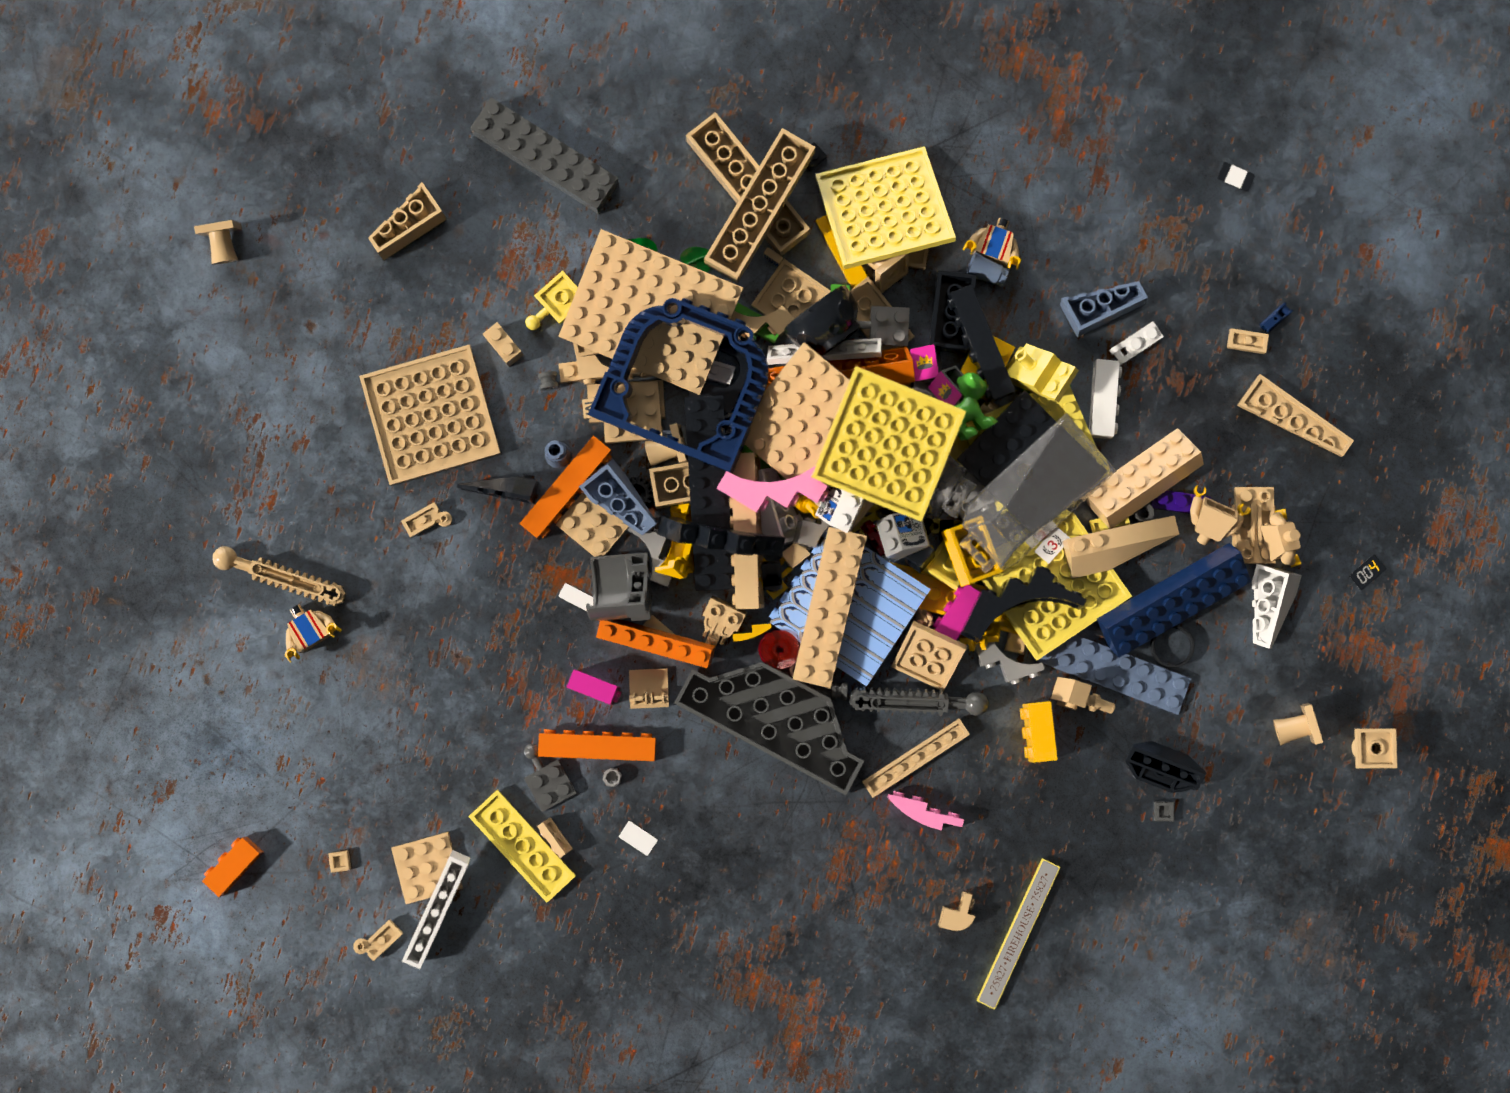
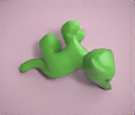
[955,372,998,441]

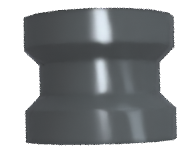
[538,371,559,391]
[831,681,848,701]

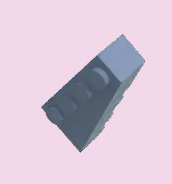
[1060,281,1148,337]

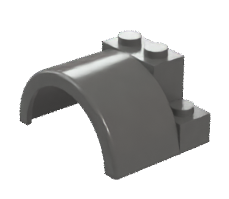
[586,552,652,621]

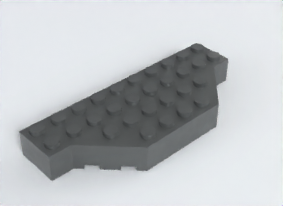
[674,662,864,795]

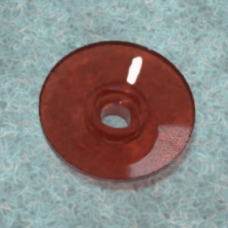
[761,630,800,669]

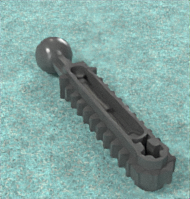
[849,687,989,716]

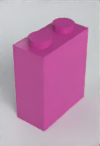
[566,669,621,705]

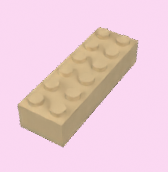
[1084,428,1204,529]

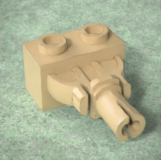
[702,596,747,648]
[1051,677,1115,714]

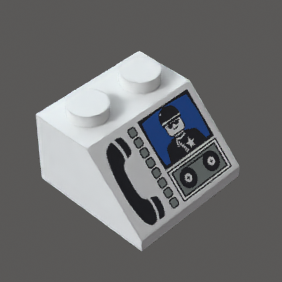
[815,485,865,533]

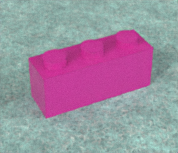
[932,585,980,640]

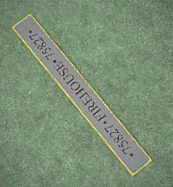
[977,859,1060,1009]

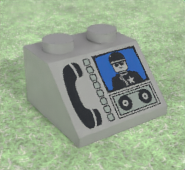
[876,513,930,560]

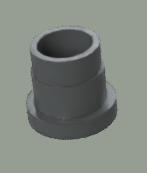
[1134,504,1154,522]

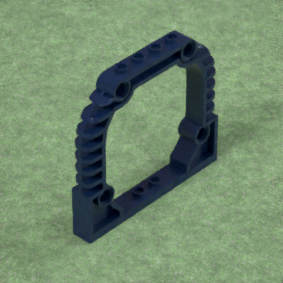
[588,298,769,473]

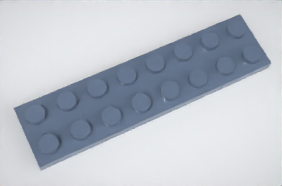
[1032,635,1191,715]

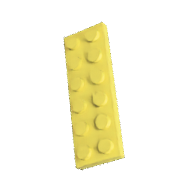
[468,790,576,903]

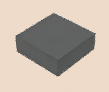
[1154,801,1174,822]

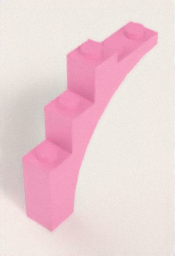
[717,465,830,513]

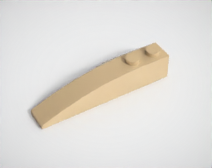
[1063,516,1179,579]

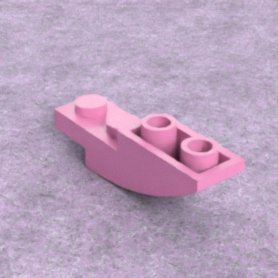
[887,791,964,831]

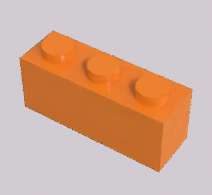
[202,836,264,897]

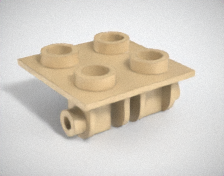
[629,669,669,709]

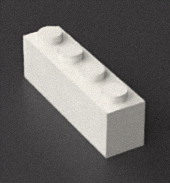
[1089,359,1122,439]

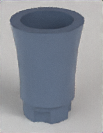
[966,252,1009,286]
[545,440,572,468]

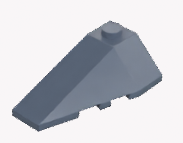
[579,459,657,535]

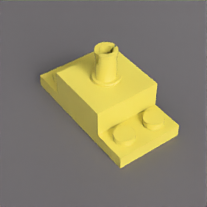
[1006,343,1079,403]

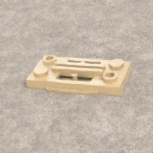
[1231,487,1276,564]

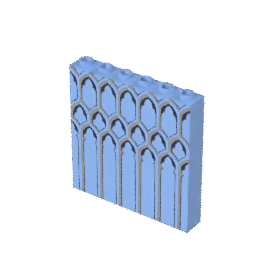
[769,526,930,686]

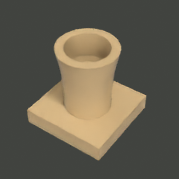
[194,220,242,265]
[868,253,909,293]
[645,423,688,467]
[1273,703,1323,746]
[1352,729,1397,768]

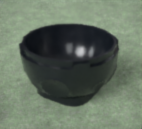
[784,285,861,356]

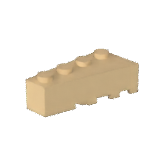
[368,182,447,260]

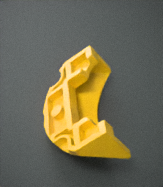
[655,503,694,579]

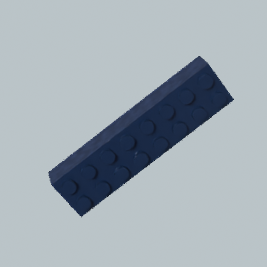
[1097,543,1251,658]

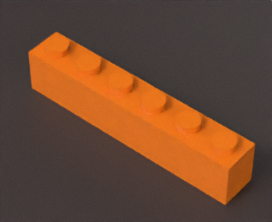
[519,435,612,540]
[596,619,716,668]
[538,729,656,761]

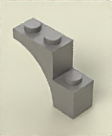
[793,518,830,548]
[628,527,673,588]
[975,642,1045,685]

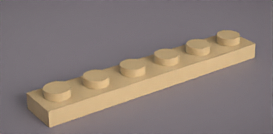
[862,718,970,798]

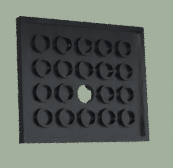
[957,390,1106,541]

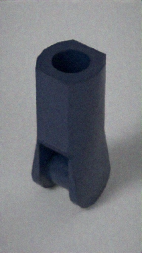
[1260,302,1294,333]

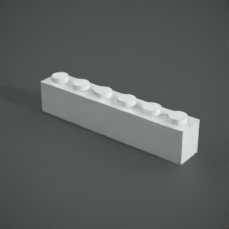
[402,850,470,969]

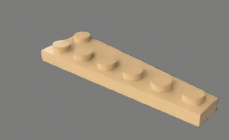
[1237,374,1354,457]

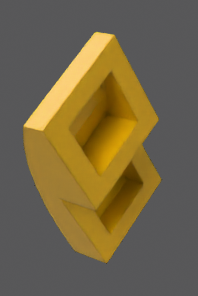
[733,624,771,642]

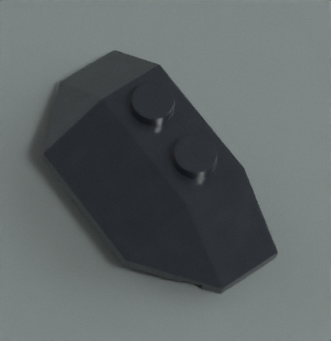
[1125,741,1206,793]

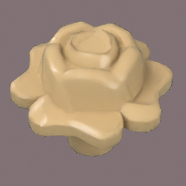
[913,608,934,628]

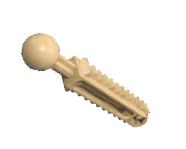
[212,546,347,606]

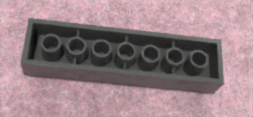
[470,97,619,215]

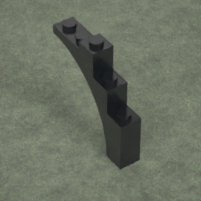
[658,516,785,557]
[960,566,1087,642]

